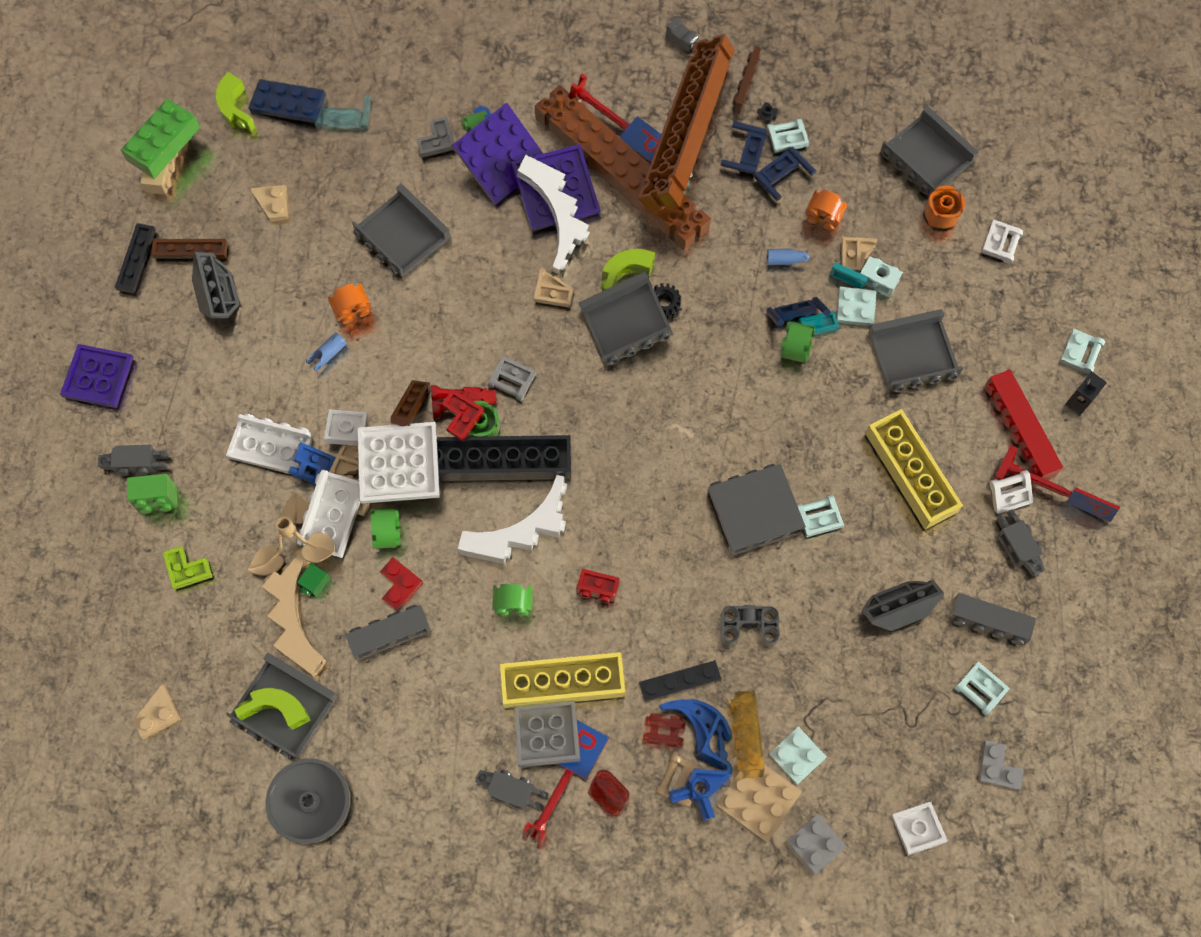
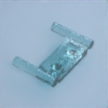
[315,95,371,129]

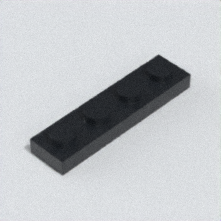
[115,223,156,293]
[639,660,721,703]

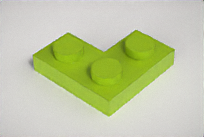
[163,546,212,590]

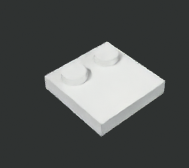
[324,409,367,446]
[891,802,948,856]

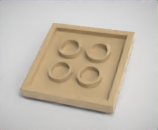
[716,755,802,843]

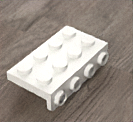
[226,413,313,474]
[297,470,361,558]

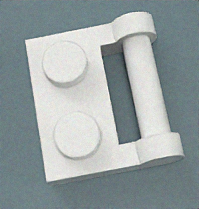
[981,219,1023,264]
[990,470,1033,514]

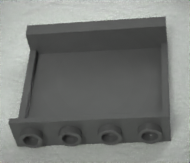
[880,106,979,197]
[352,183,451,278]
[578,271,674,365]
[868,309,963,392]
[707,464,806,556]
[226,653,338,760]

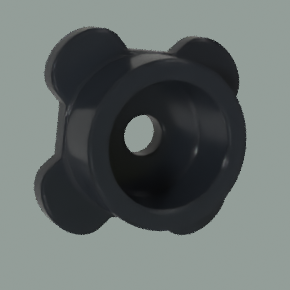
[757,102,778,121]

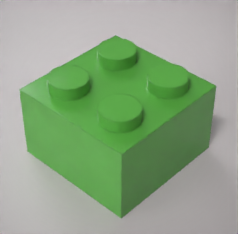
[127,474,177,514]

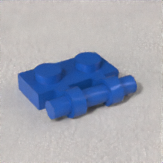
[288,442,336,486]

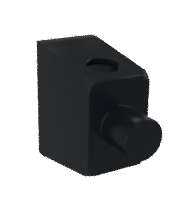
[1065,372,1107,416]

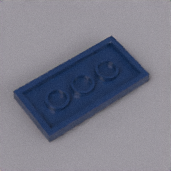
[248,79,326,123]

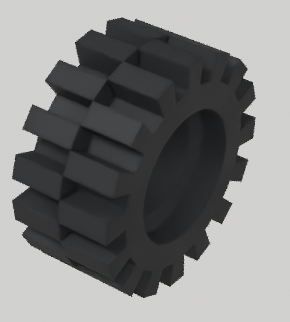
[654,283,681,319]

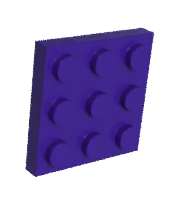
[60,344,134,408]

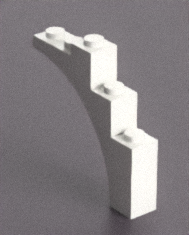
[517,155,590,274]
[458,475,567,564]

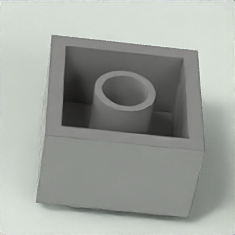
[785,813,847,876]

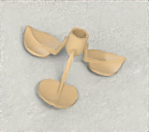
[247,492,335,576]

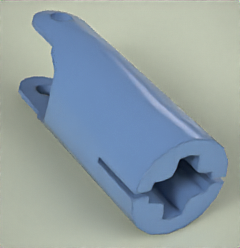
[766,249,809,265]
[306,332,347,371]

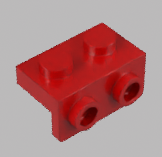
[576,569,620,603]

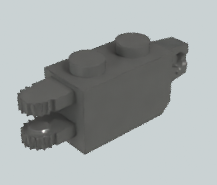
[98,445,169,476]
[997,510,1045,576]
[475,769,549,811]

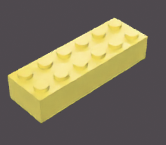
[865,409,963,529]
[500,652,625,709]

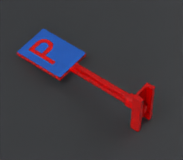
[570,73,661,164]
[994,445,1120,522]
[522,720,609,849]

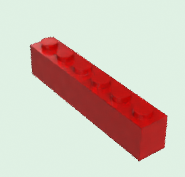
[986,369,1064,479]

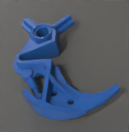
[659,699,733,821]

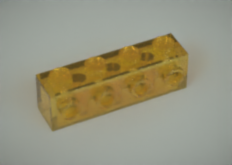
[730,690,765,778]

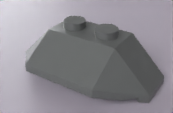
[192,252,240,318]
[862,581,944,631]

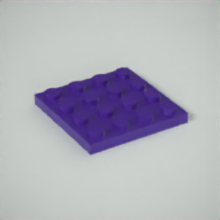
[451,102,544,204]
[511,144,601,231]

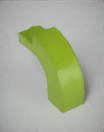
[216,72,255,131]
[601,249,655,291]
[234,688,311,730]

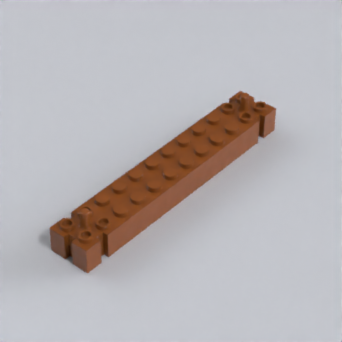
[638,34,735,213]
[534,85,711,251]

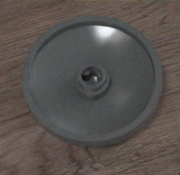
[265,758,350,844]

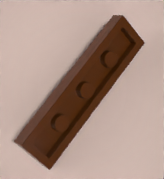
[732,46,761,114]
[151,239,228,259]
[391,380,430,426]

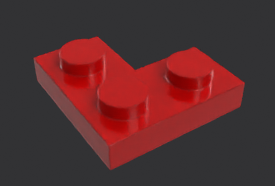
[442,389,485,441]
[380,557,423,612]

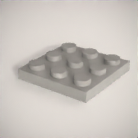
[514,700,580,767]

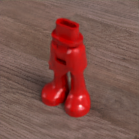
[430,385,496,420]

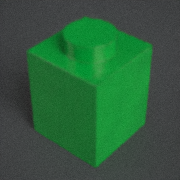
[297,563,330,597]

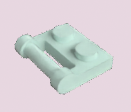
[766,118,809,153]
[1059,329,1105,374]
[797,495,844,537]
[954,661,1010,716]

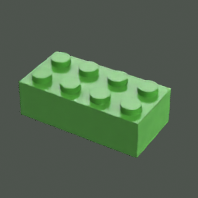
[120,98,200,179]

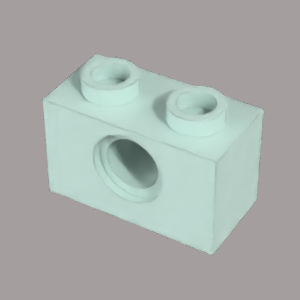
[860,256,903,297]

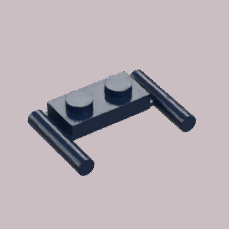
[720,121,768,174]
[753,146,817,201]
[766,297,831,327]

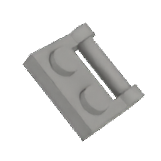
[488,356,536,402]

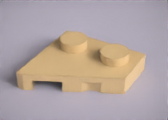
[251,185,289,222]
[841,237,877,273]
[534,267,573,308]
[133,685,181,739]

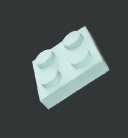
[837,287,876,327]
[768,726,826,786]

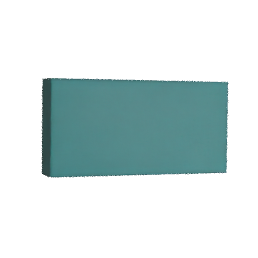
[830,262,868,289]
[798,311,839,335]

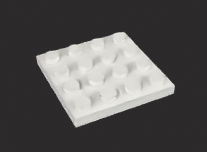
[358,422,440,504]

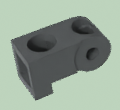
[666,17,699,52]

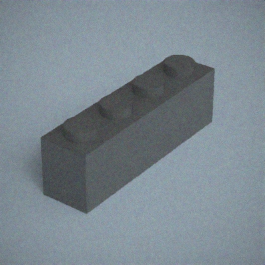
[949,593,1036,645]
[345,605,431,661]

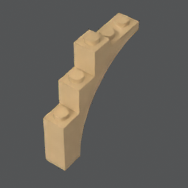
[262,548,327,677]

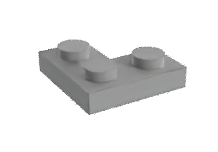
[417,116,454,158]
[978,740,1024,791]

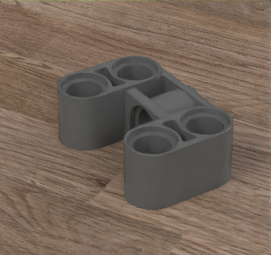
[720,605,780,648]

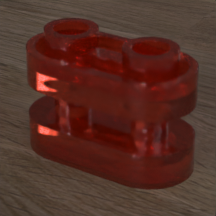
[642,713,686,748]
[589,770,629,815]

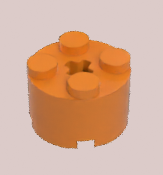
[924,186,965,228]
[805,190,847,231]
[328,283,371,324]

